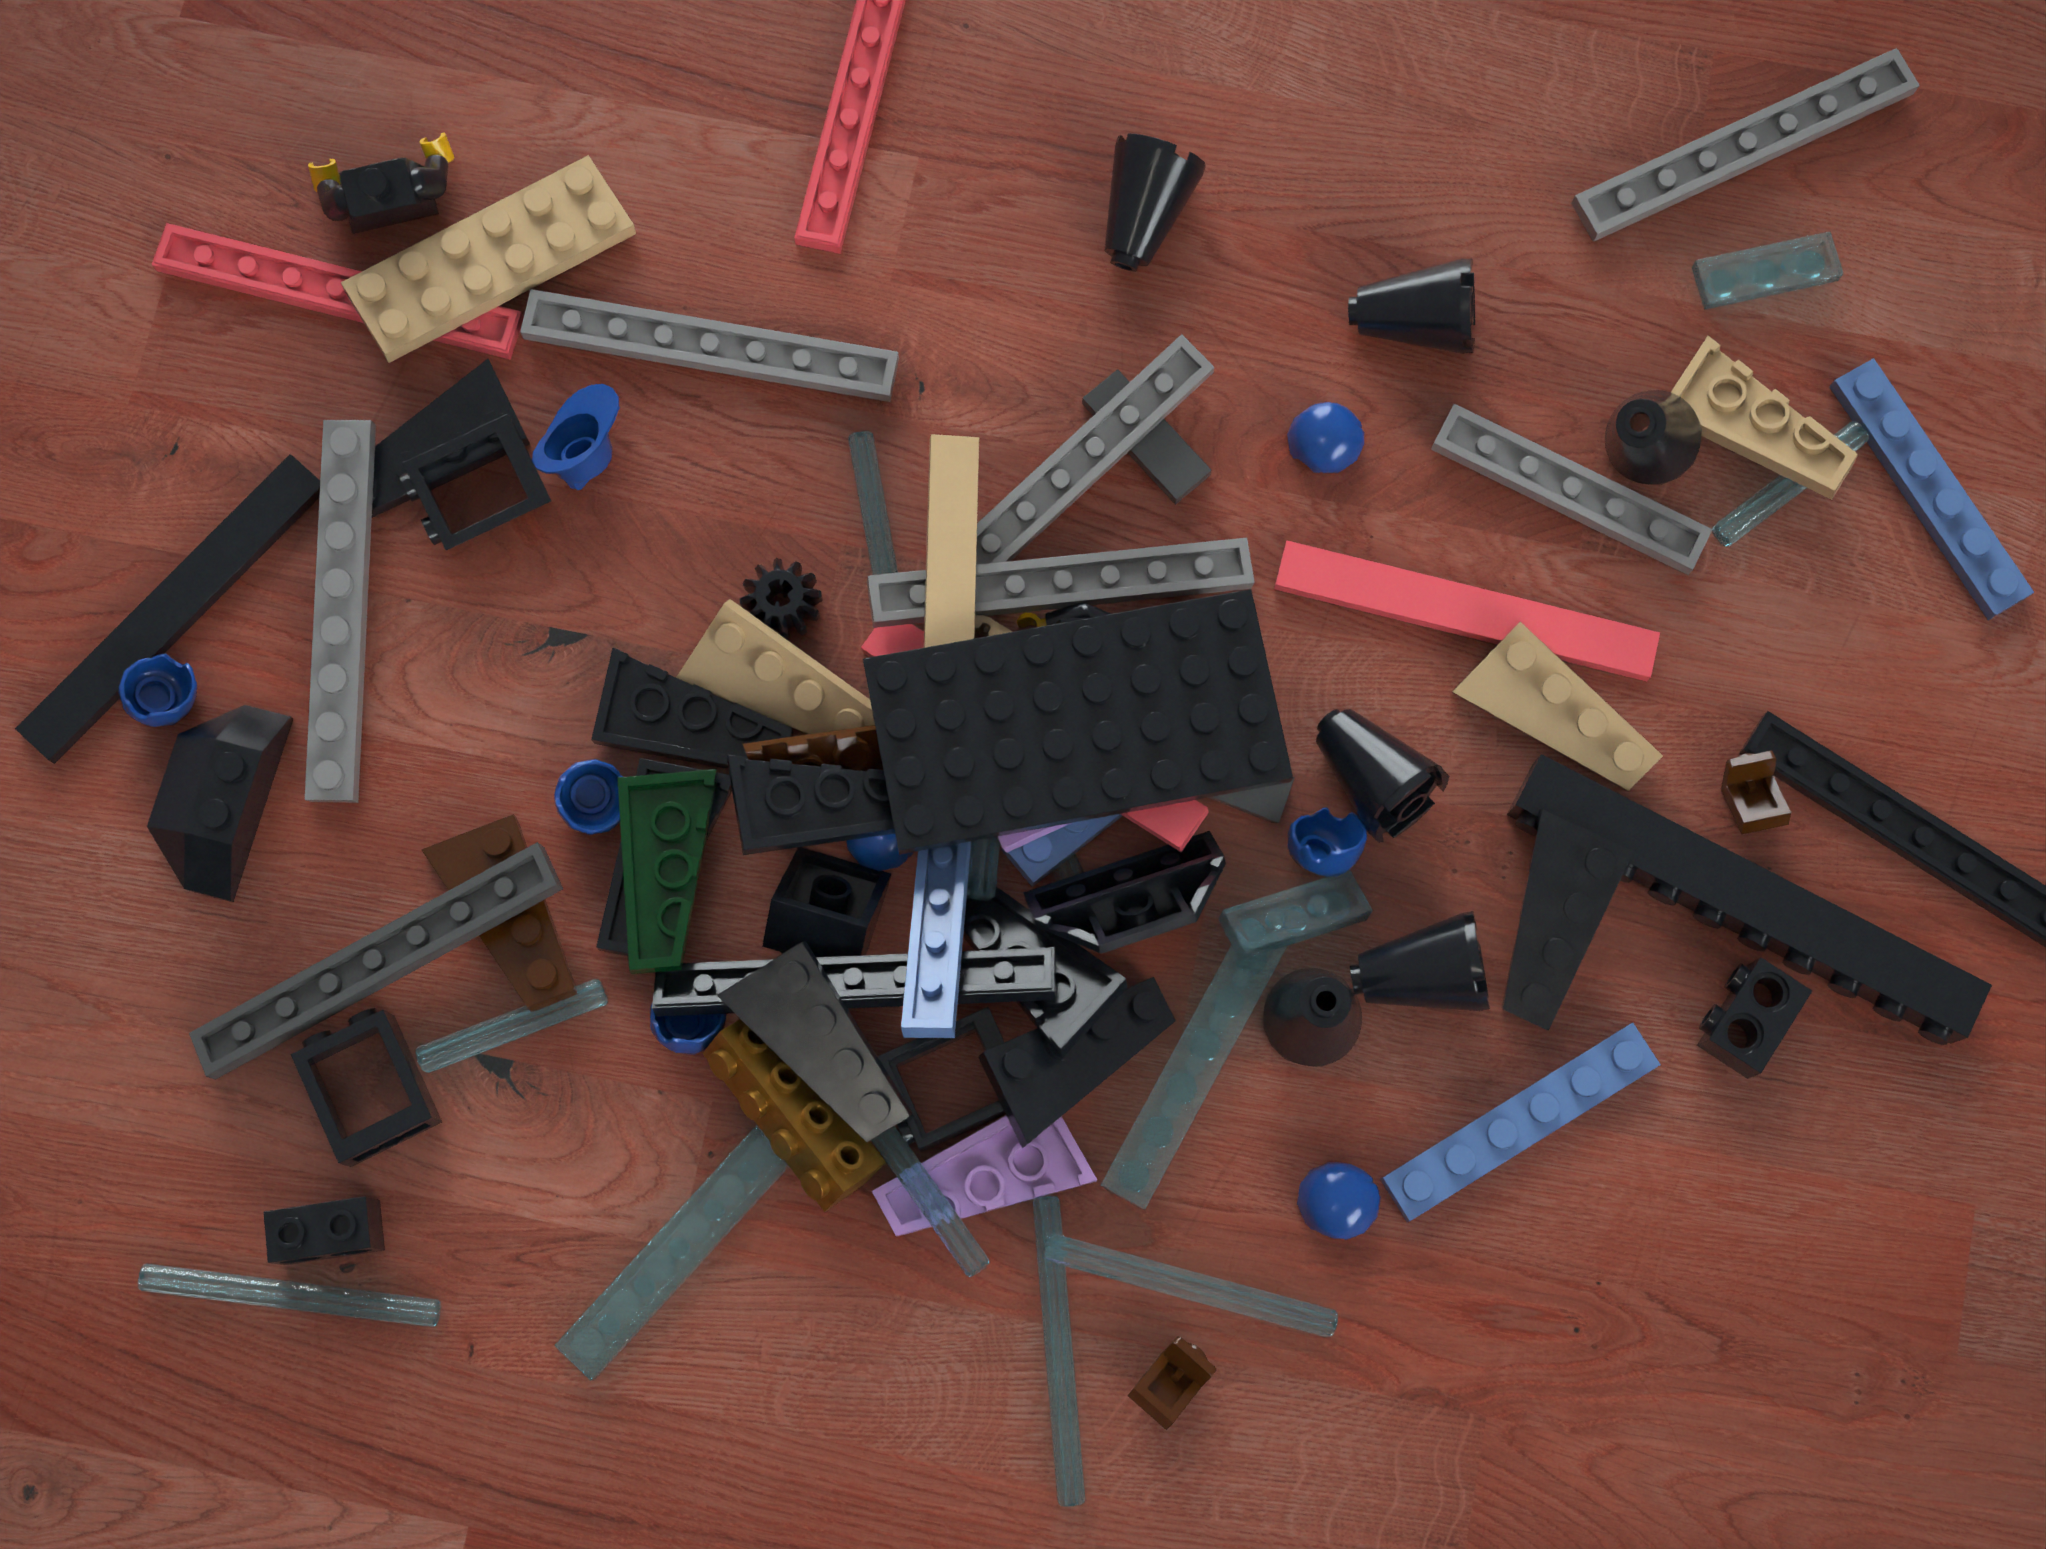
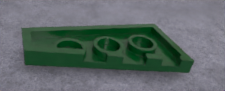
[617,769,718,974]

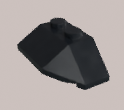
[147,705,293,902]
[1023,831,1226,954]

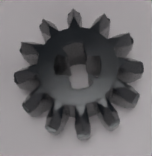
[740,557,823,640]

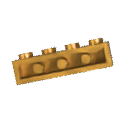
[703,1019,886,1212]

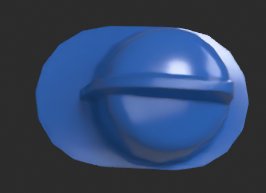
[532,384,619,490]

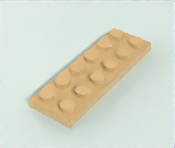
[341,155,636,363]

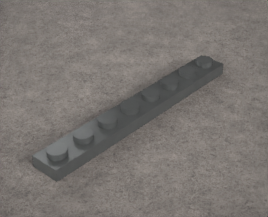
[189,842,563,1080]

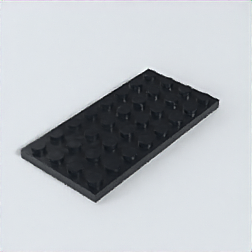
[863,589,1293,855]

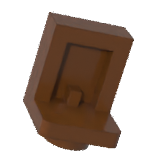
[1721,751,1791,835]
[1127,1336,1216,1430]

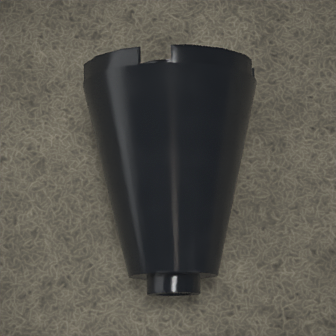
[1104,133,1206,272]
[1348,258,1475,354]
[1605,390,1702,485]
[1316,709,1450,843]
[1350,911,1490,1011]
[1263,968,1362,1067]

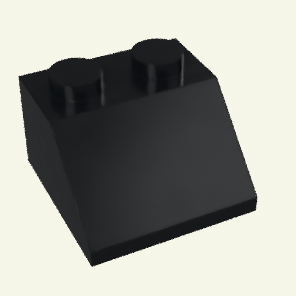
[762,847,891,958]

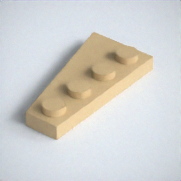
[1671,336,1858,500]
[676,599,875,734]
[1452,622,1663,791]

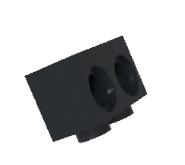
[1697,957,1812,1079]
[263,1196,385,1266]

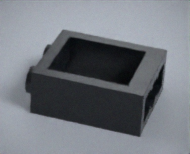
[399,414,552,550]
[878,1007,1005,1152]
[291,1008,442,1167]

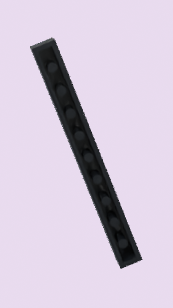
[1507,754,1992,1045]

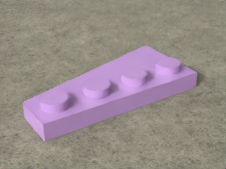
[872,1116,1097,1237]

